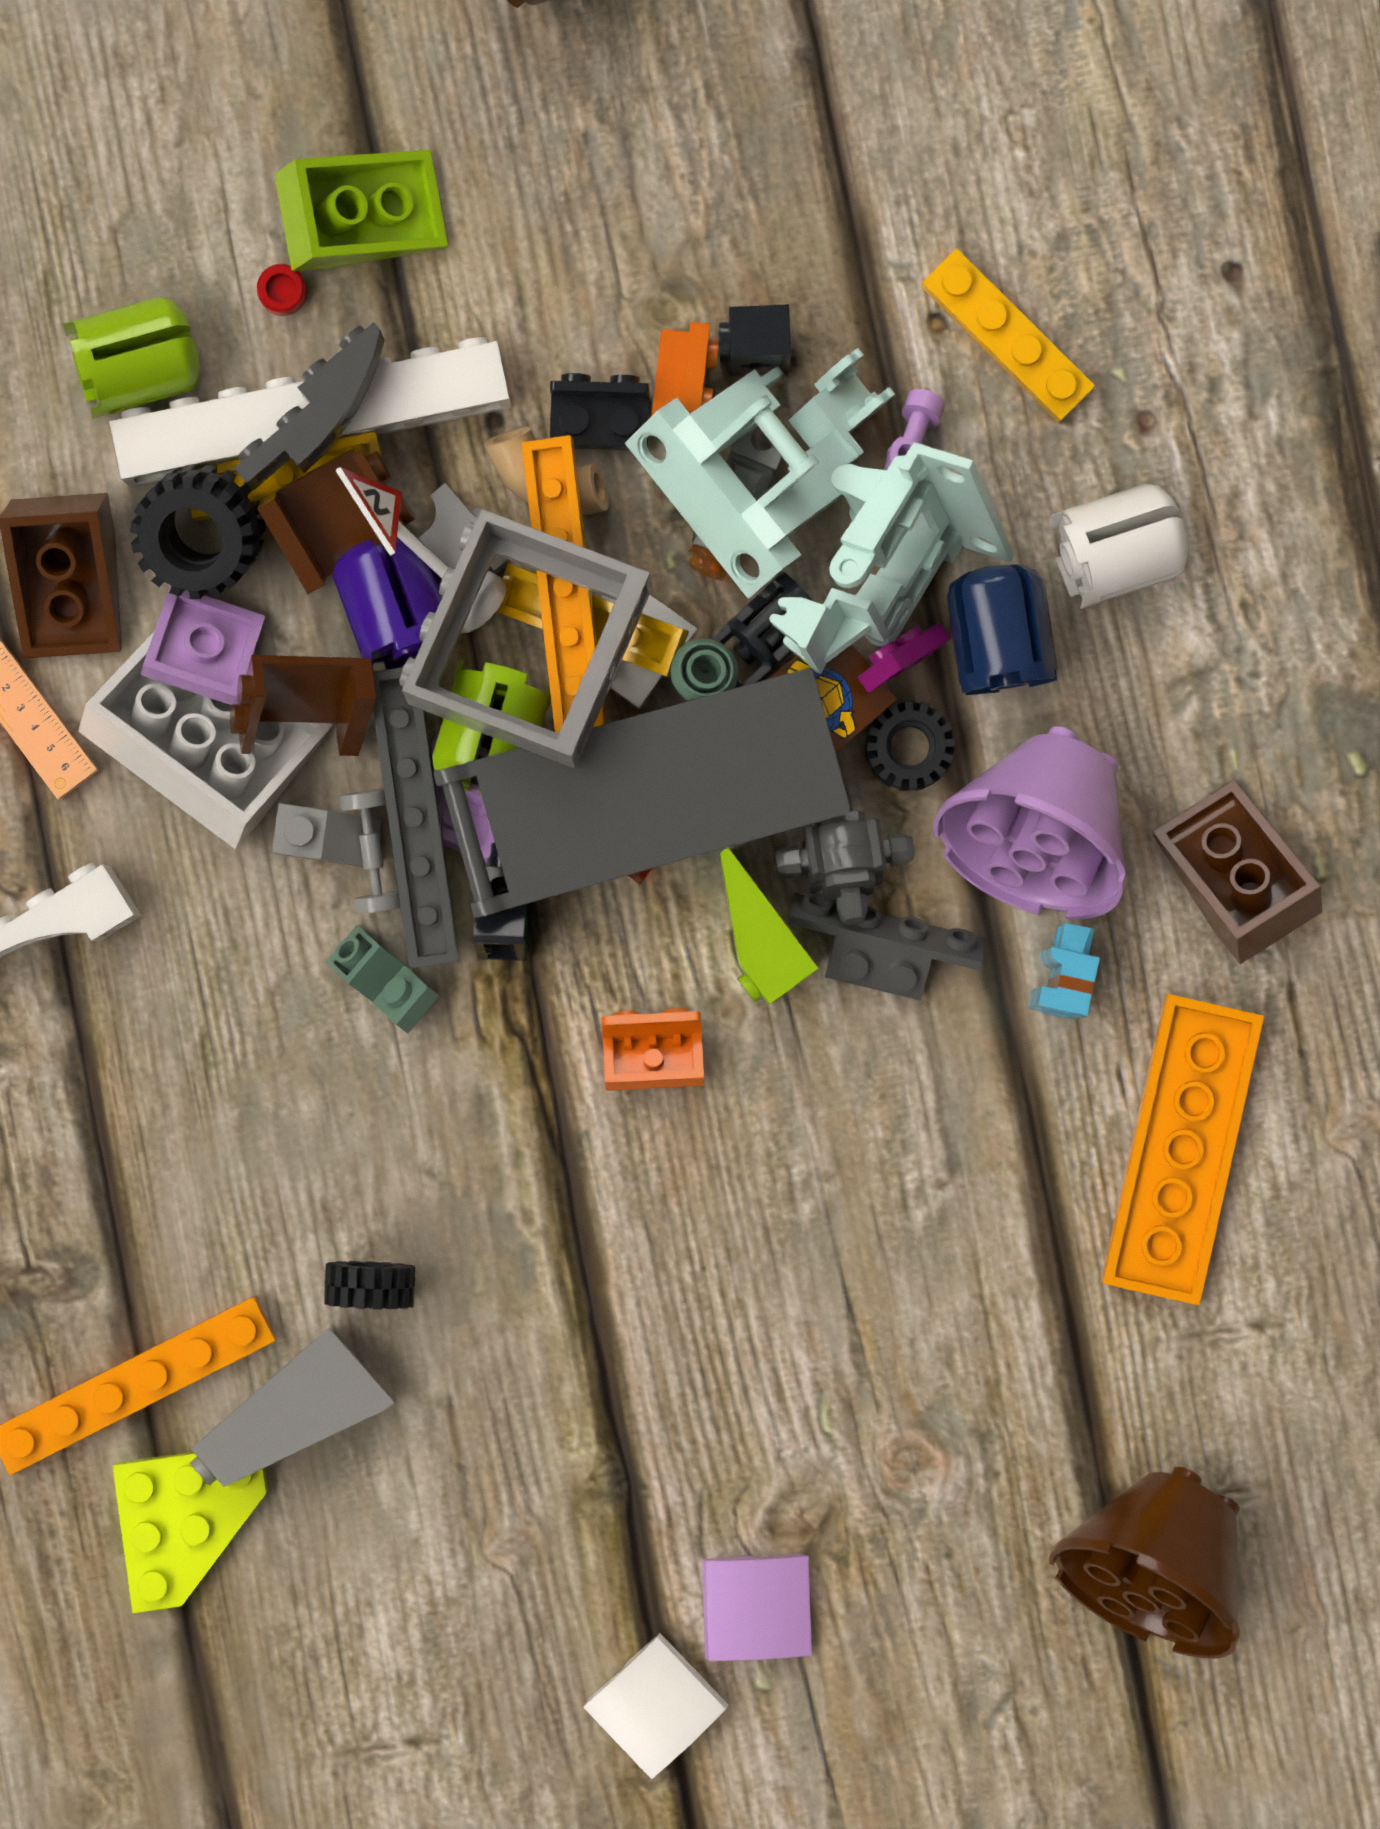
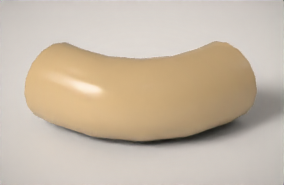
[485,427,609,515]

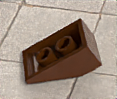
[0,493,122,658]
[1152,780,1322,964]

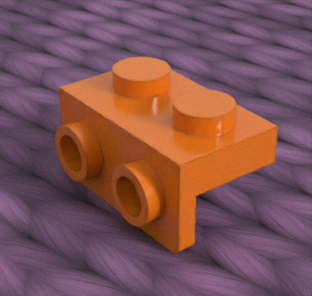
[651,322,719,416]
[601,1007,704,1091]

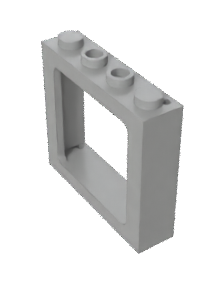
[399,509,652,769]

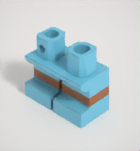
[1027,923,1100,1020]

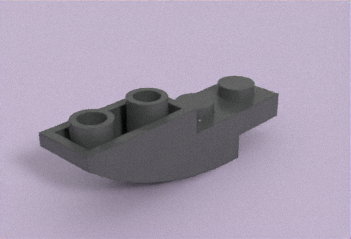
[234,322,385,491]

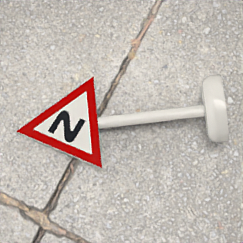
[335,467,507,633]

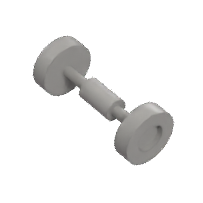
[338,789,401,914]

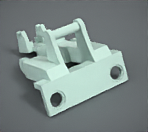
[625,348,895,599]
[770,442,1014,674]

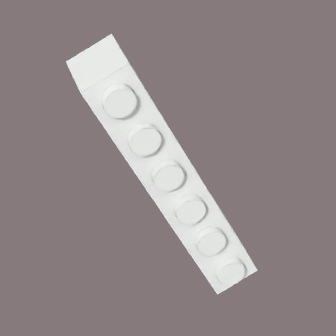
[0,862,142,958]

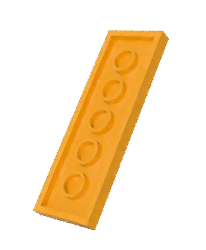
[1100,994,1264,1306]

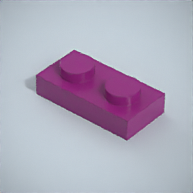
[857,623,951,693]

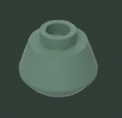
[670,638,738,701]

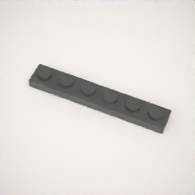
[373,668,460,968]

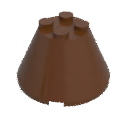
[1049,1467,1240,1659]

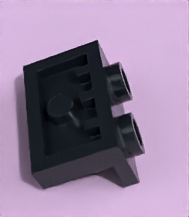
[550,373,650,450]

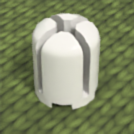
[1049,484,1189,609]

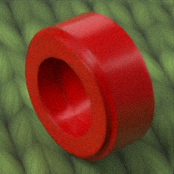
[257,264,307,316]

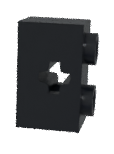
[719,304,791,376]

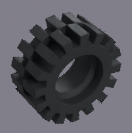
[865,700,956,792]
[324,1261,415,1310]

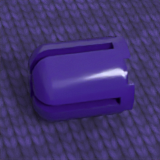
[333,536,459,670]

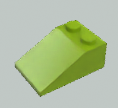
[274,150,448,272]
[719,847,818,1005]

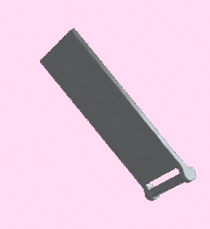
[433,668,850,918]

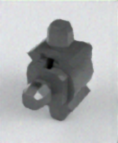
[774,791,915,925]

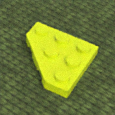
[112,1452,269,1613]

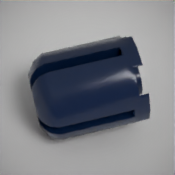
[947,564,1058,695]

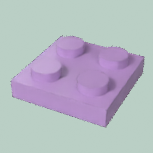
[140,585,265,705]

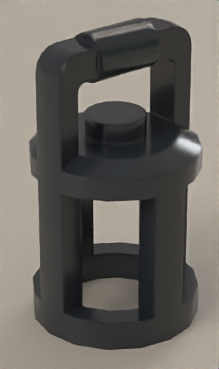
[712,571,813,688]

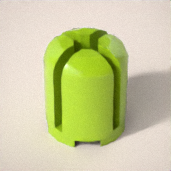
[63,297,201,419]
[432,660,551,796]

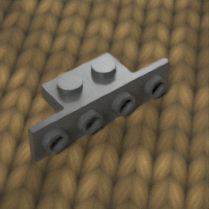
[788,892,985,1000]

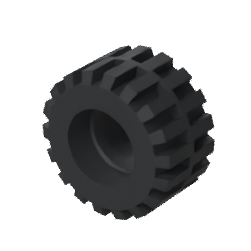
[130,464,266,599]

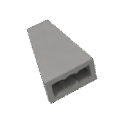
[190,1328,395,1487]

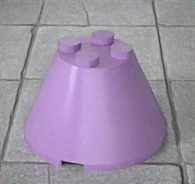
[933,727,1126,920]

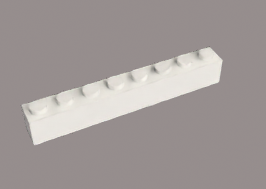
[109,337,512,487]

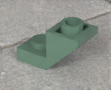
[326,925,439,1034]

